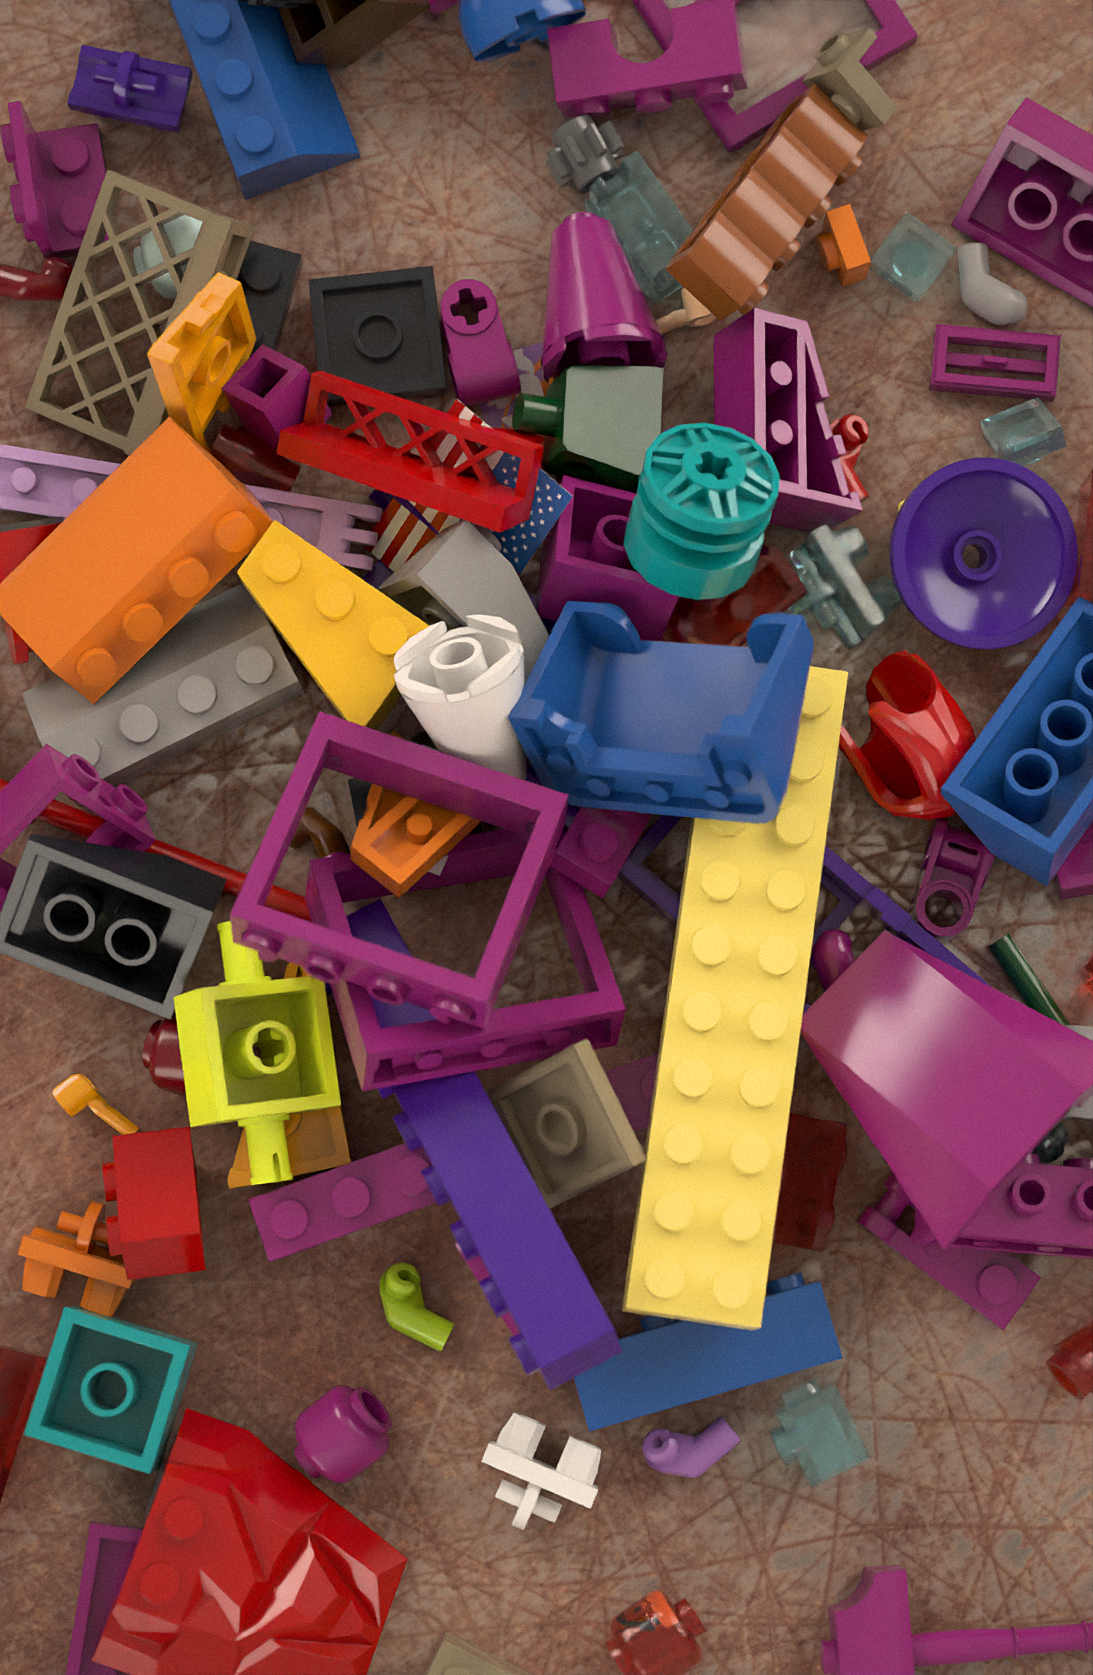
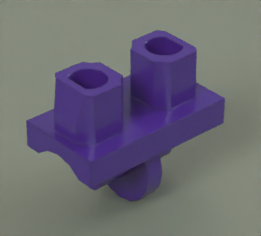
[67,45,193,133]

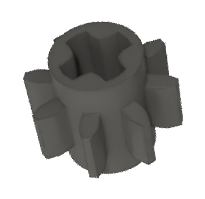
[546,115,625,194]

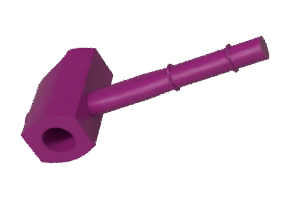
[820,1565,1093,1675]

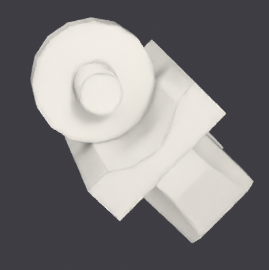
[481,1411,601,1530]

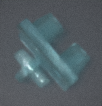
[789,524,901,650]

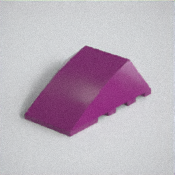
[800,930,1093,1252]

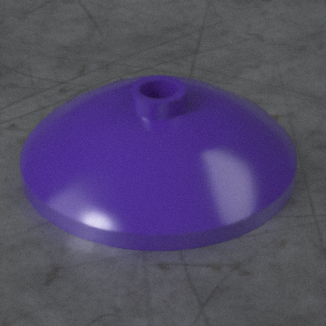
[889,457,1078,650]

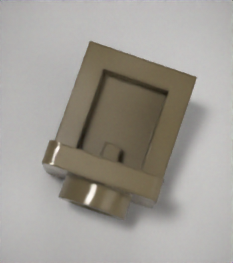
[802,27,898,131]

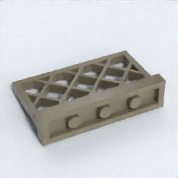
[25,170,255,456]

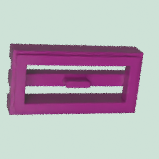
[929,324,1061,402]

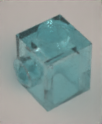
[769,1378,871,1487]

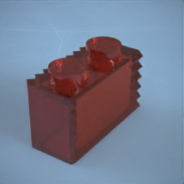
[665,543,808,647]

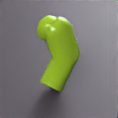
[379,1262,455,1352]

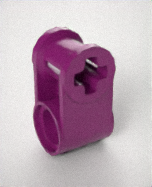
[440,279,522,407]
[909,818,995,944]

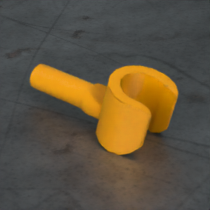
[53,1074,139,1135]

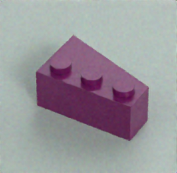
[713,308,863,535]

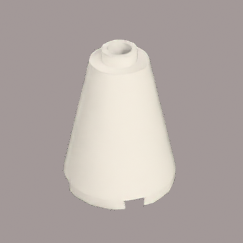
[393,614,527,780]

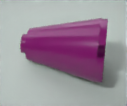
[541,212,668,383]

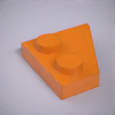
[350,731,481,898]

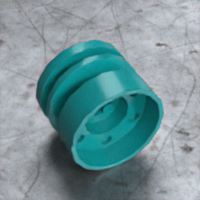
[624,423,780,600]

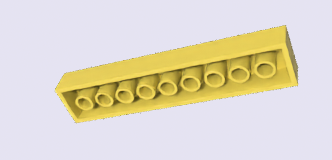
[622,666,848,1331]

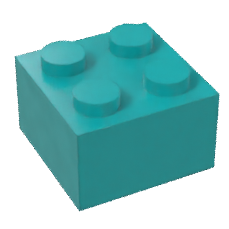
[24,1305,199,1474]

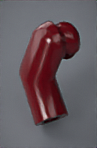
[0,256,73,301]

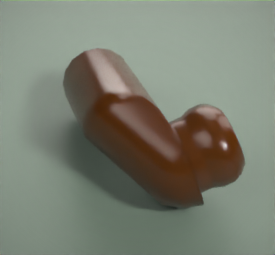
[289,807,351,858]

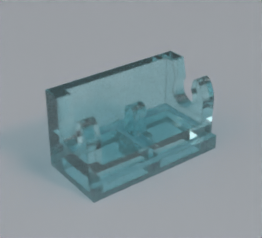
[585,151,693,305]

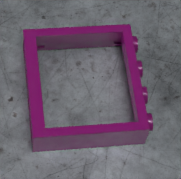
[230,711,569,1029]
[305,829,626,1091]

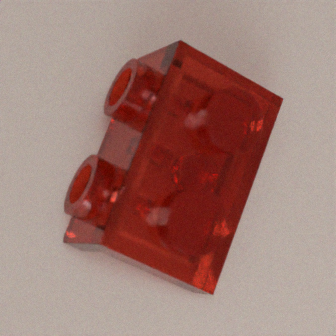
[772,1113,847,1252]

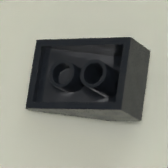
[0,834,227,1020]

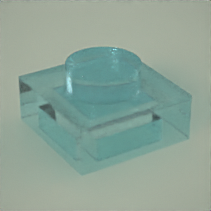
[869,212,957,303]
[980,397,1067,465]

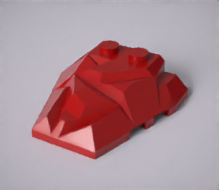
[92,1407,408,1675]

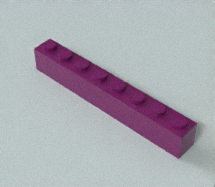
[248,1053,658,1262]

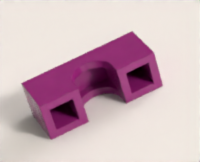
[547,0,748,122]

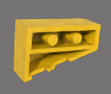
[237,520,429,730]

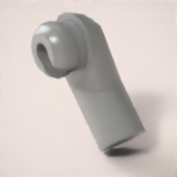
[956,243,1028,326]

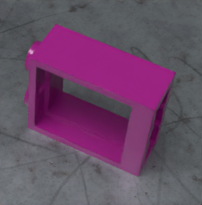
[0,743,155,914]

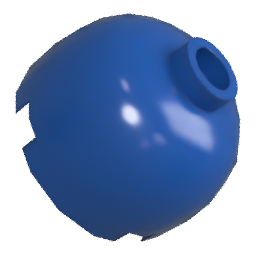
[458,0,586,62]

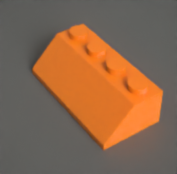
[0,417,273,704]

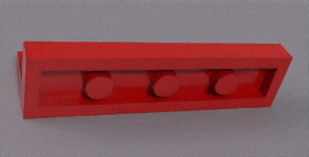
[276,371,544,532]

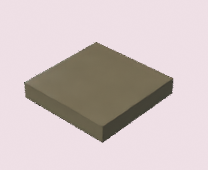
[486,1039,647,1209]

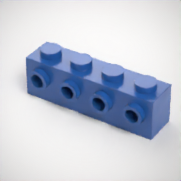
[574,1272,843,1431]

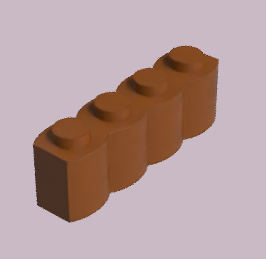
[665,83,868,321]

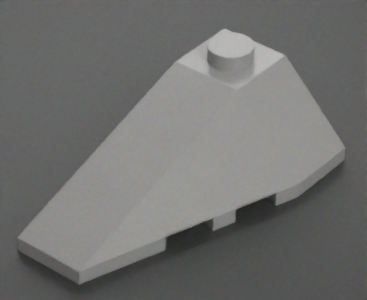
[377,520,549,684]

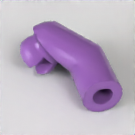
[642,1416,741,1478]

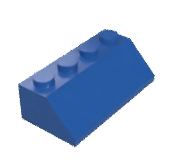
[168,0,361,200]
[940,596,1093,886]

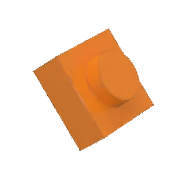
[816,204,871,287]

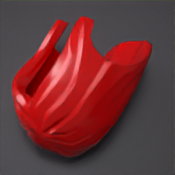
[838,650,976,821]

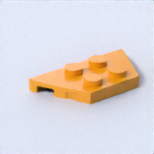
[147,272,257,454]

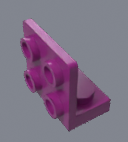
[0,101,114,258]

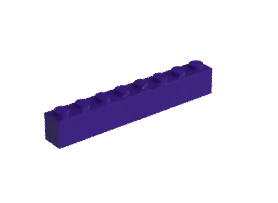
[324,899,622,1390]

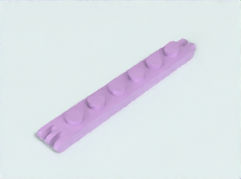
[0,444,383,572]

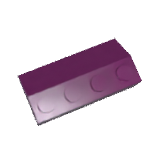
[951,97,1093,307]

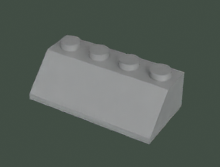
[22,583,304,806]

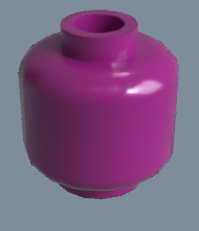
[294,1385,392,1484]

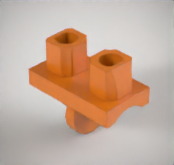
[17,1201,139,1317]

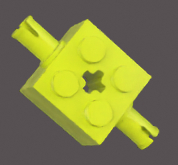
[174,921,341,1185]

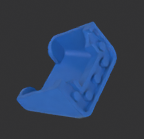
[508,601,814,824]

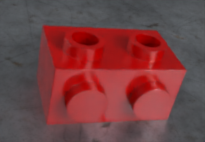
[102,1126,206,1280]

